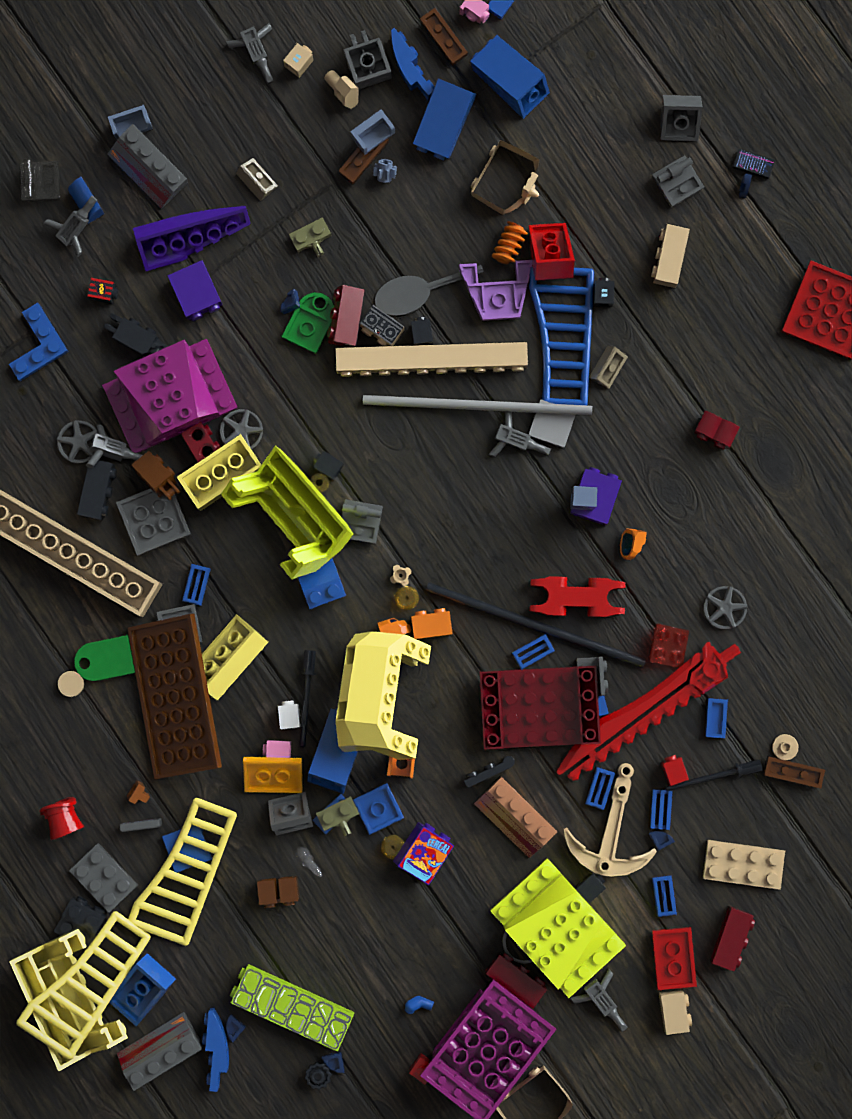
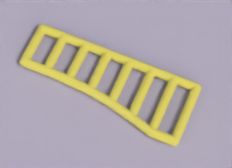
[128,798,237,946]
[16,911,151,1060]

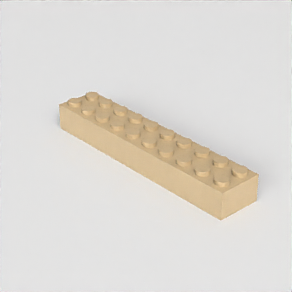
[0,490,162,617]

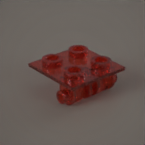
[648,623,689,668]

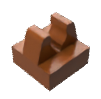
[126,780,150,804]

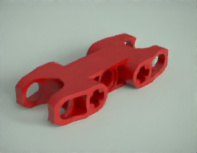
[529,576,626,617]

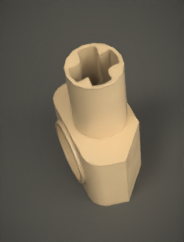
[324,70,359,109]

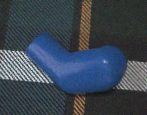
[405,996,434,1014]

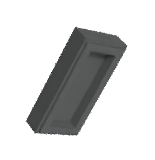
[120,818,162,832]

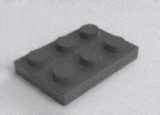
[69,843,138,913]

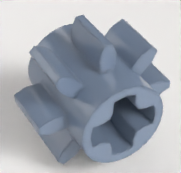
[373,159,397,183]

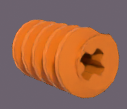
[492,221,528,264]

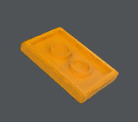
[243,757,303,793]

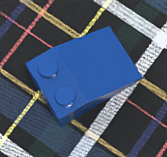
[298,558,346,609]
[109,954,176,1026]

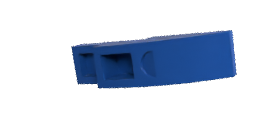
[391,28,435,101]
[202,1008,229,1092]

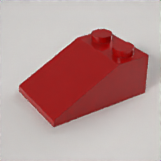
[528,223,575,280]

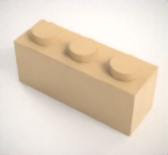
[651,224,690,288]

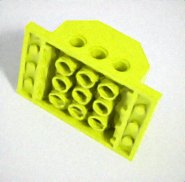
[490,858,626,998]

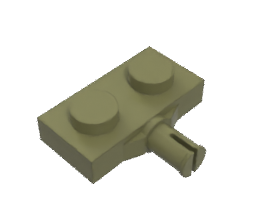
[289,217,332,257]
[316,796,359,837]

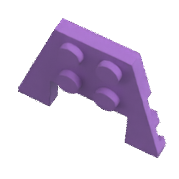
[458,260,532,321]

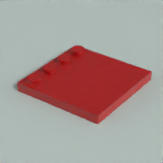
[781,261,852,360]

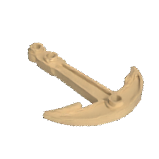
[564,763,657,877]

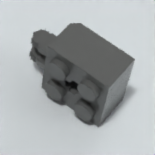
[343,30,392,90]

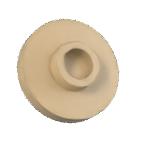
[58,671,84,697]
[772,734,798,760]

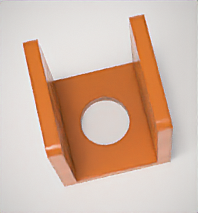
[387,756,415,779]

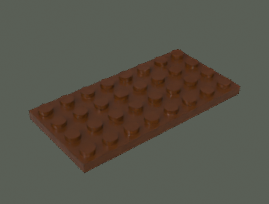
[128,613,222,779]

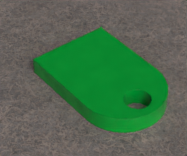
[282,293,334,354]
[75,635,135,681]

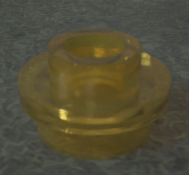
[310,473,329,493]

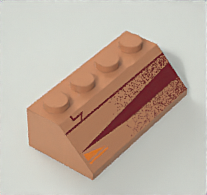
[474,776,557,858]

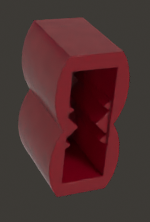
[694,410,740,450]

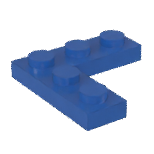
[9,303,69,381]

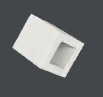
[278,701,301,729]

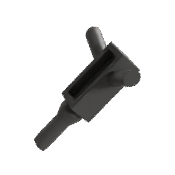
[226,23,274,84]
[43,196,98,257]
[488,411,551,457]
[86,425,143,468]
[571,969,628,1032]

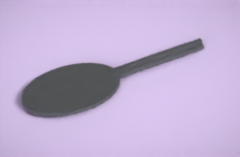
[375,265,483,316]

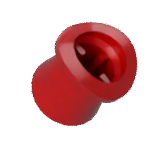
[39,797,84,840]

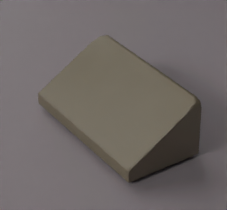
[236,158,278,201]
[589,346,628,389]

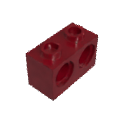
[181,422,221,462]

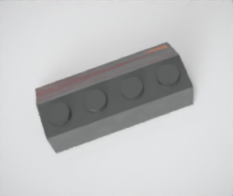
[107,124,188,209]
[117,1012,204,1091]

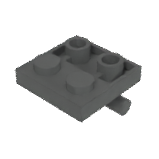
[652,155,704,208]
[342,499,383,544]

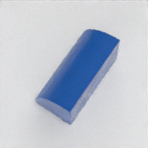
[68,177,105,224]

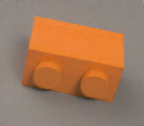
[411,608,452,639]

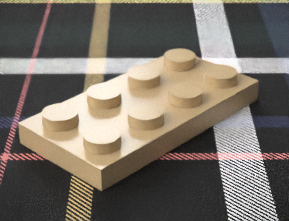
[703,840,785,890]

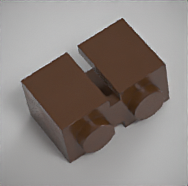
[257,876,299,908]

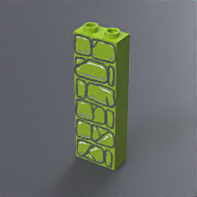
[230,964,354,1052]

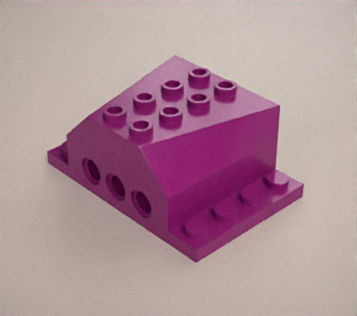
[102,339,238,453]
[420,979,556,1119]

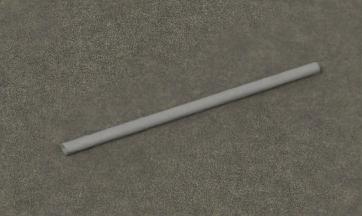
[363,395,592,415]

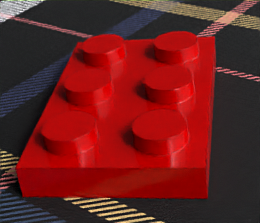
[652,927,697,990]

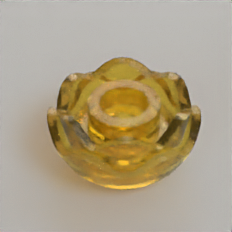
[395,586,419,610]
[381,835,404,859]

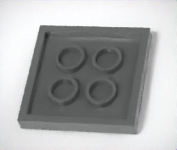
[116,489,191,556]

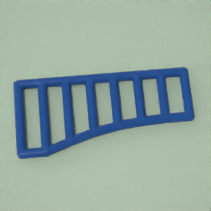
[529,266,594,406]

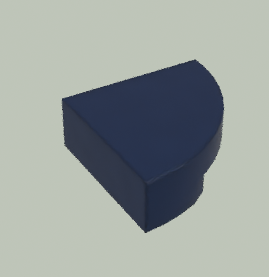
[739,174,752,198]
[281,289,300,314]
[648,831,675,851]
[226,1014,246,1042]
[322,1052,345,1073]

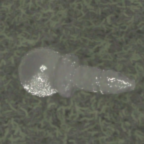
[295,847,322,877]

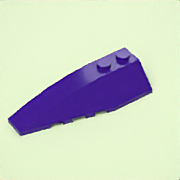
[133,206,251,271]

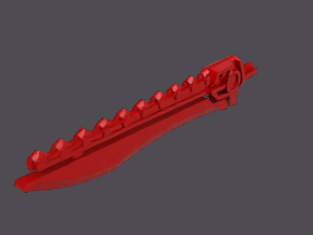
[557,642,741,781]

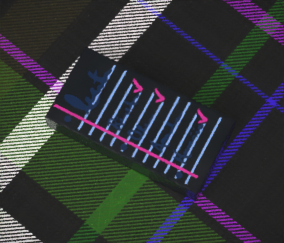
[733,149,775,179]

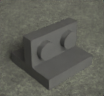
[268,792,313,835]

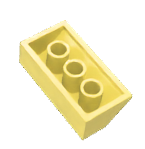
[177,434,261,511]
[202,614,268,700]

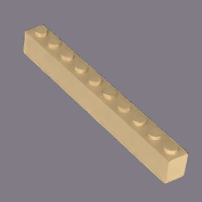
[336,342,528,377]

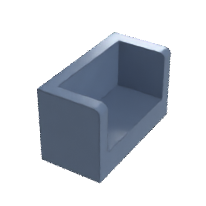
[108,105,153,140]
[350,110,395,155]
[570,486,597,510]

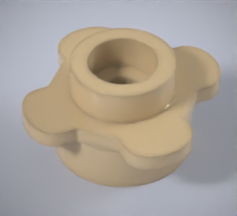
[390,565,411,586]

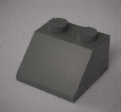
[660,95,703,141]

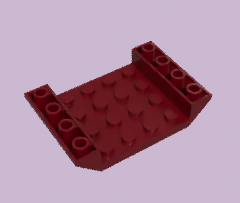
[480,666,601,749]

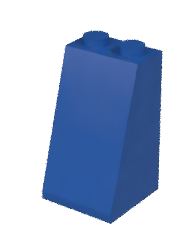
[470,35,550,119]
[413,78,477,160]
[307,708,358,794]

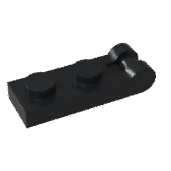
[464,756,515,788]

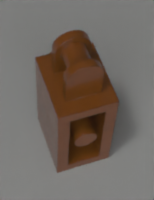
[132,451,180,501]

